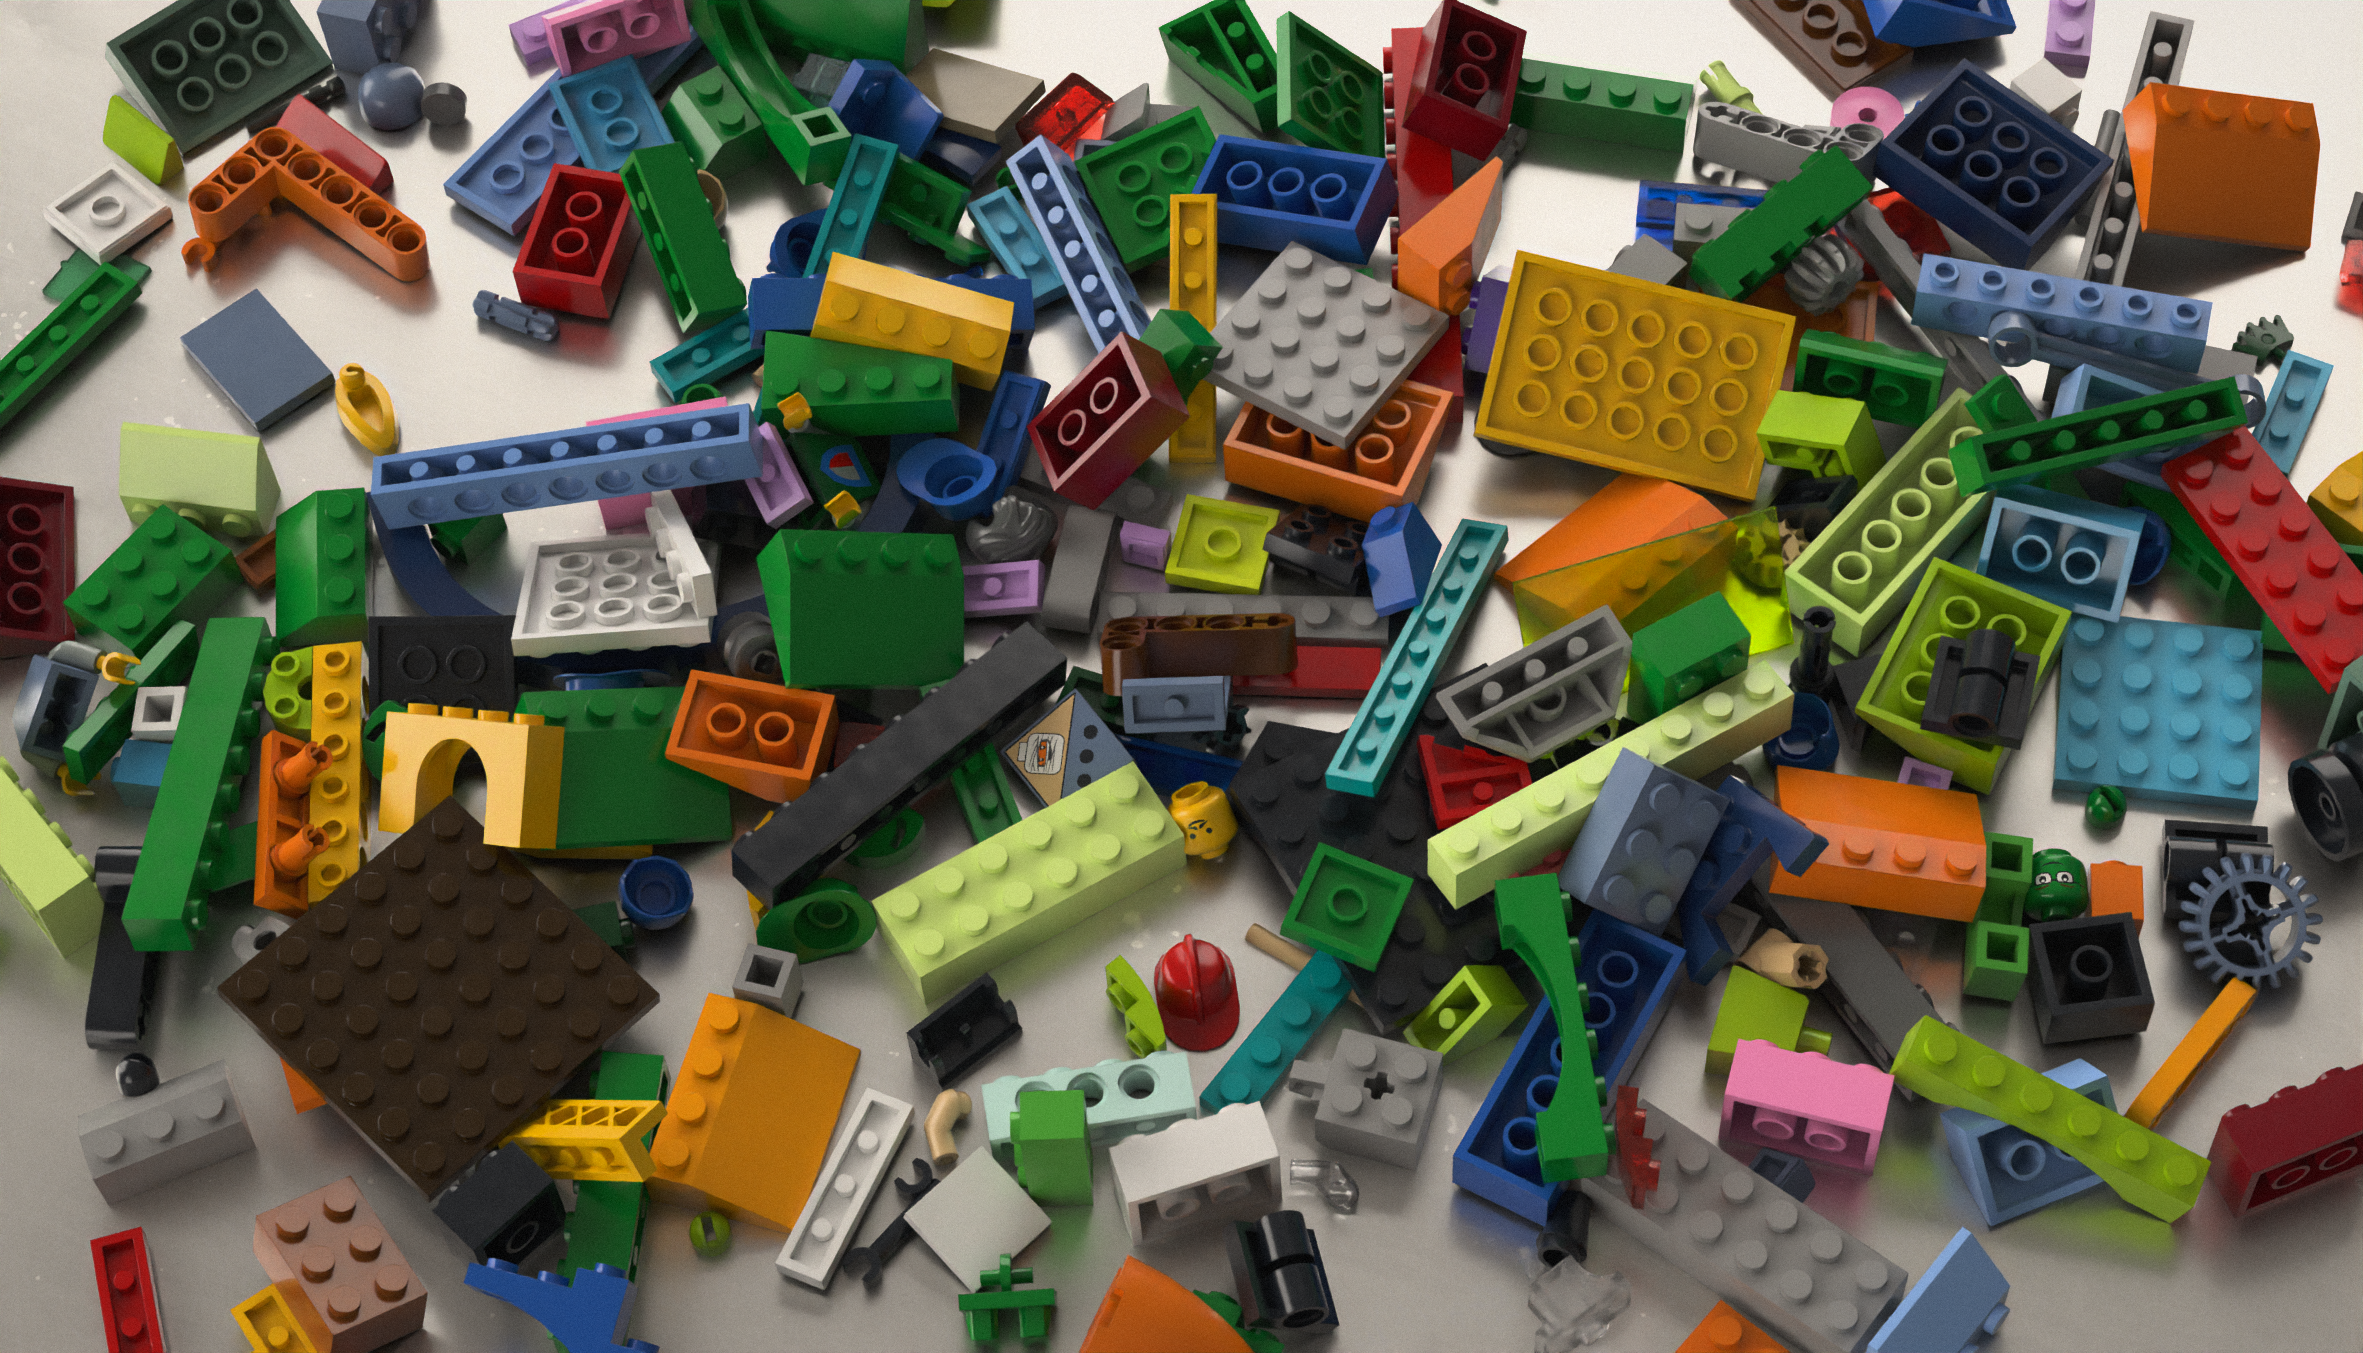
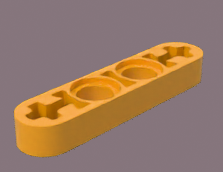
[2124,976,2259,1131]

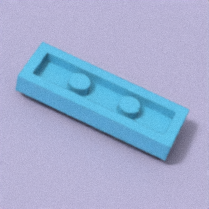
[967,186,1069,310]
[2252,350,2334,478]

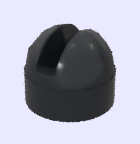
[116,1052,160,1096]

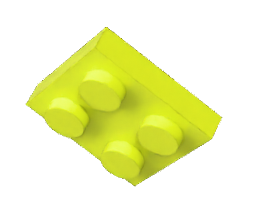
[1165,494,1280,595]

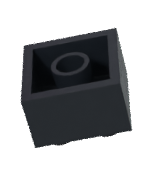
[2027,912,2155,1044]
[432,1141,567,1269]

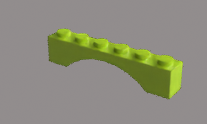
[1889,1015,2211,1224]

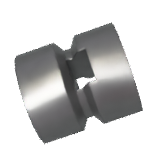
[717,611,785,686]

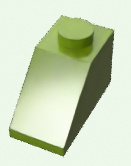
[1403,965,1529,1067]

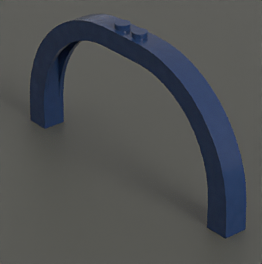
[366,432,938,691]

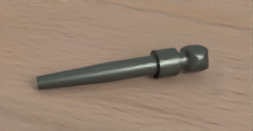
[245,76,346,132]

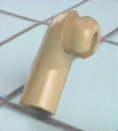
[924,1089,972,1166]

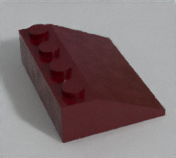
[0,477,75,658]

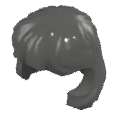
[966,485,1058,564]

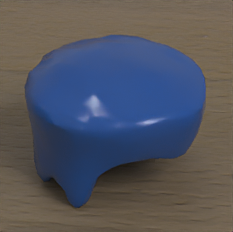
[1762,692,1840,771]

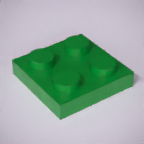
[1280,842,1414,972]

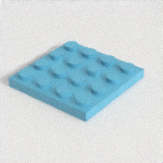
[2052,612,2263,811]

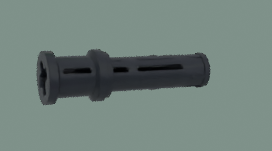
[1788,606,1836,705]

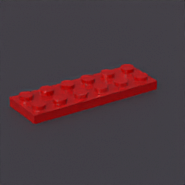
[2160,426,2363,695]

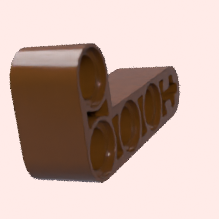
[1100,613,1298,696]

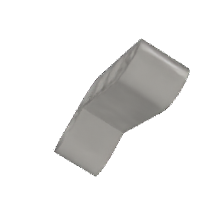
[1693,102,1884,184]

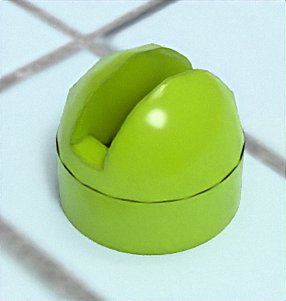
[689,1210,733,1257]

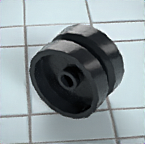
[2288,732,2363,862]

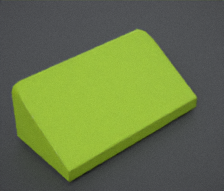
[103,95,184,186]

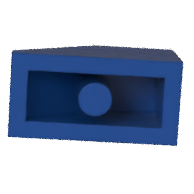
[1362,502,1442,618]

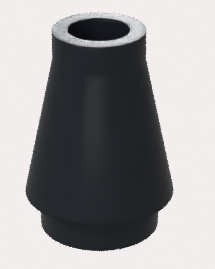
[1536,1190,1592,1272]

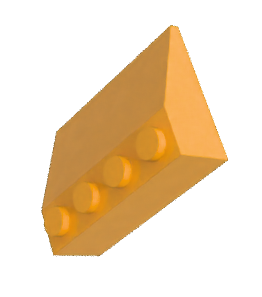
[644,993,861,1234]

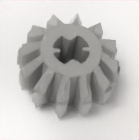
[1784,234,1864,316]

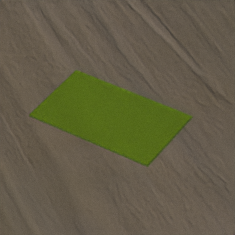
[1512,506,1794,694]

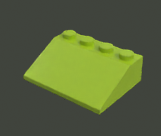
[1855,557,2072,795]

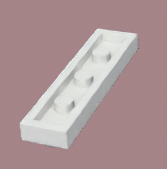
[645,490,718,619]
[775,1087,915,1290]

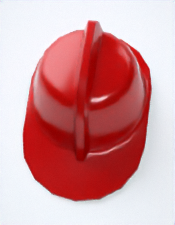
[1154,934,1240,1052]

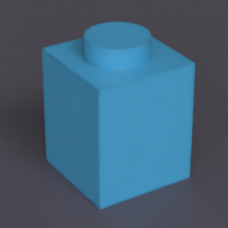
[110,739,172,809]

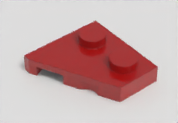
[1417,735,1533,829]

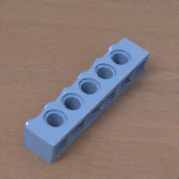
[1006,134,1151,354]
[1911,253,2213,374]

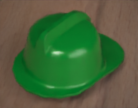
[756,878,877,964]

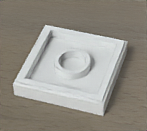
[42,161,173,266]
[903,1145,1053,1293]

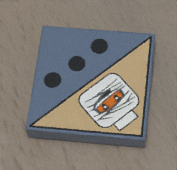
[1000,688,1138,808]

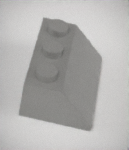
[78,1059,256,1206]

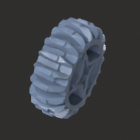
[2179,853,2323,992]

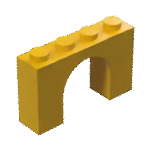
[378,703,565,849]

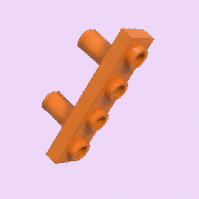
[254,729,333,920]

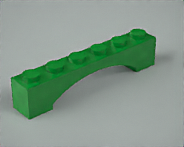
[684,0,851,186]
[1494,873,1616,1183]

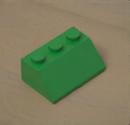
[1792,328,1949,429]
[276,487,374,647]

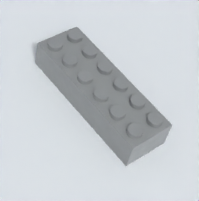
[1580,1098,1909,1353]

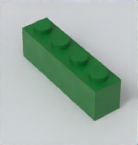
[619,141,748,334]

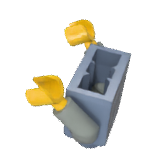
[12,641,141,796]

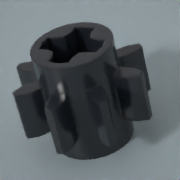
[1190,695,1252,756]

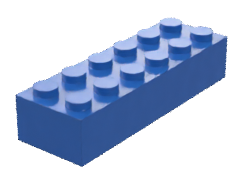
[1452,908,1687,1226]

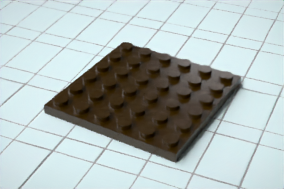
[217,795,660,1203]

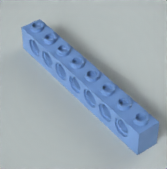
[371,403,763,530]

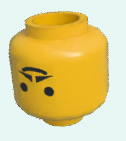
[1167,781,1239,859]

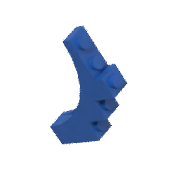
[464,1258,660,1353]

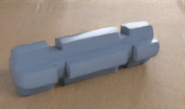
[472,290,560,341]

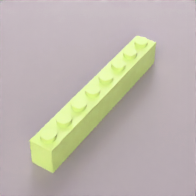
[1428,660,1794,910]

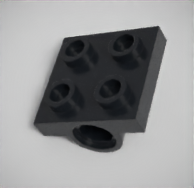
[1262,504,1369,596]
[1920,629,2041,750]
[2162,819,2274,925]
[1221,1210,1340,1334]

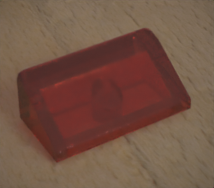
[1015,72,1115,151]

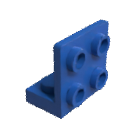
[827,59,944,162]

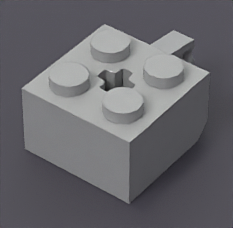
[1288,1028,1443,1171]

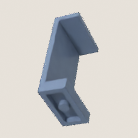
[1122,676,1233,734]

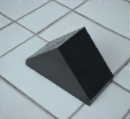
[1764,475,1858,543]
[1829,653,1883,753]

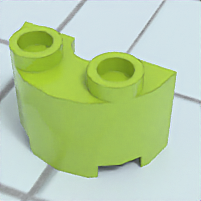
[263,646,313,743]

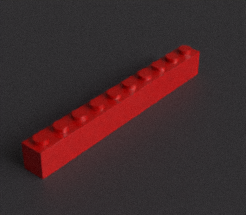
[1383,27,1464,423]

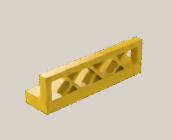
[498,1099,668,1182]

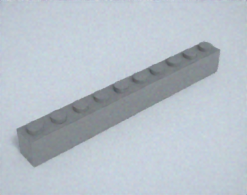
[2042,10,2195,403]

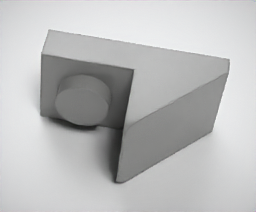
[1101,82,1194,141]

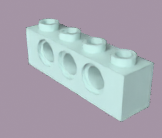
[981,1051,1197,1162]

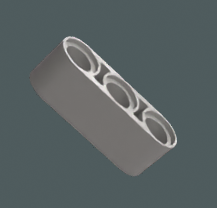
[1041,505,1119,634]

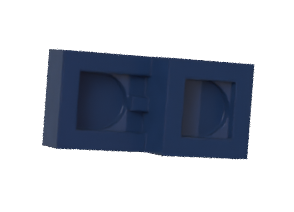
[919,127,1002,186]

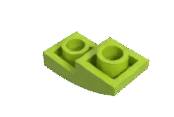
[1105,955,1167,1059]

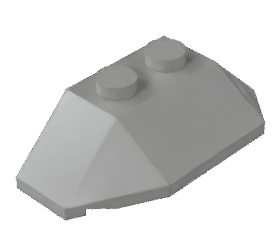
[1436,604,1632,763]

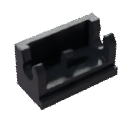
[906,972,1023,1092]

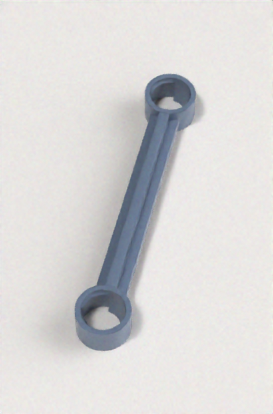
[1988,311,2266,430]

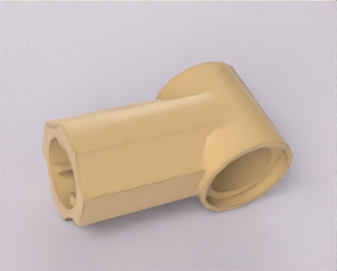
[1733,928,1829,989]

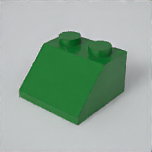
[661,65,769,182]

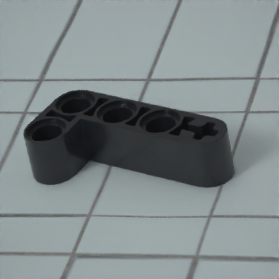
[85,846,161,1049]

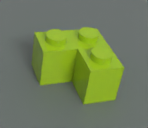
[1756,390,1887,495]

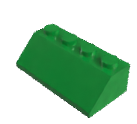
[1509,51,1699,154]

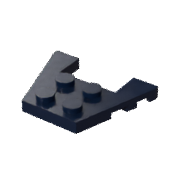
[1677,774,1829,986]

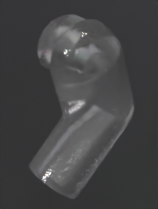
[1290,1159,1359,1210]

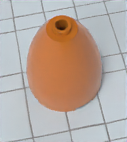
[1079,1255,1255,1353]

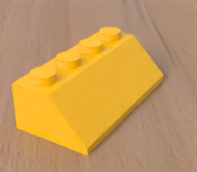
[810,252,1014,391]

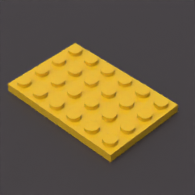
[1473,250,1796,503]

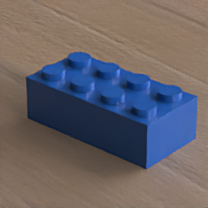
[1191,134,1399,265]

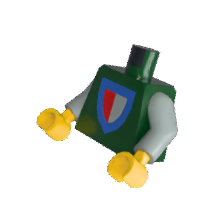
[777,392,887,531]

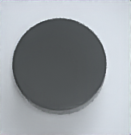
[421,82,467,125]

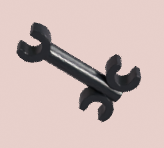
[842,1158,941,1291]

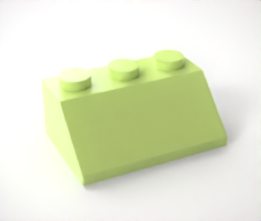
[119,422,281,537]

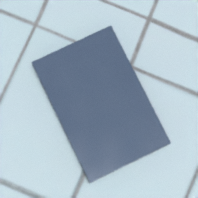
[180,288,336,432]

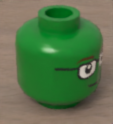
[2023,848,2089,923]

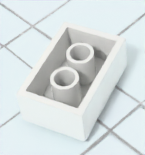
[1108,1101,1282,1247]

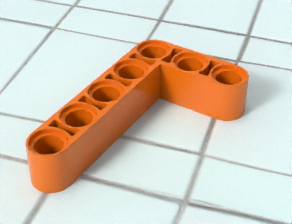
[188,127,431,282]

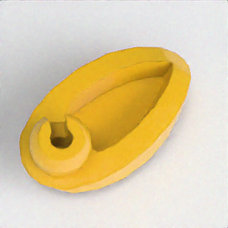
[335,363,399,456]

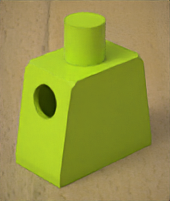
[1704,965,1833,1076]

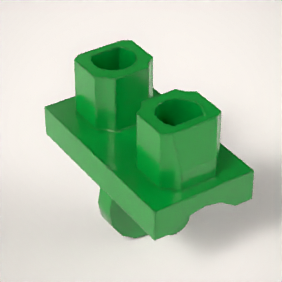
[958,1253,1058,1341]

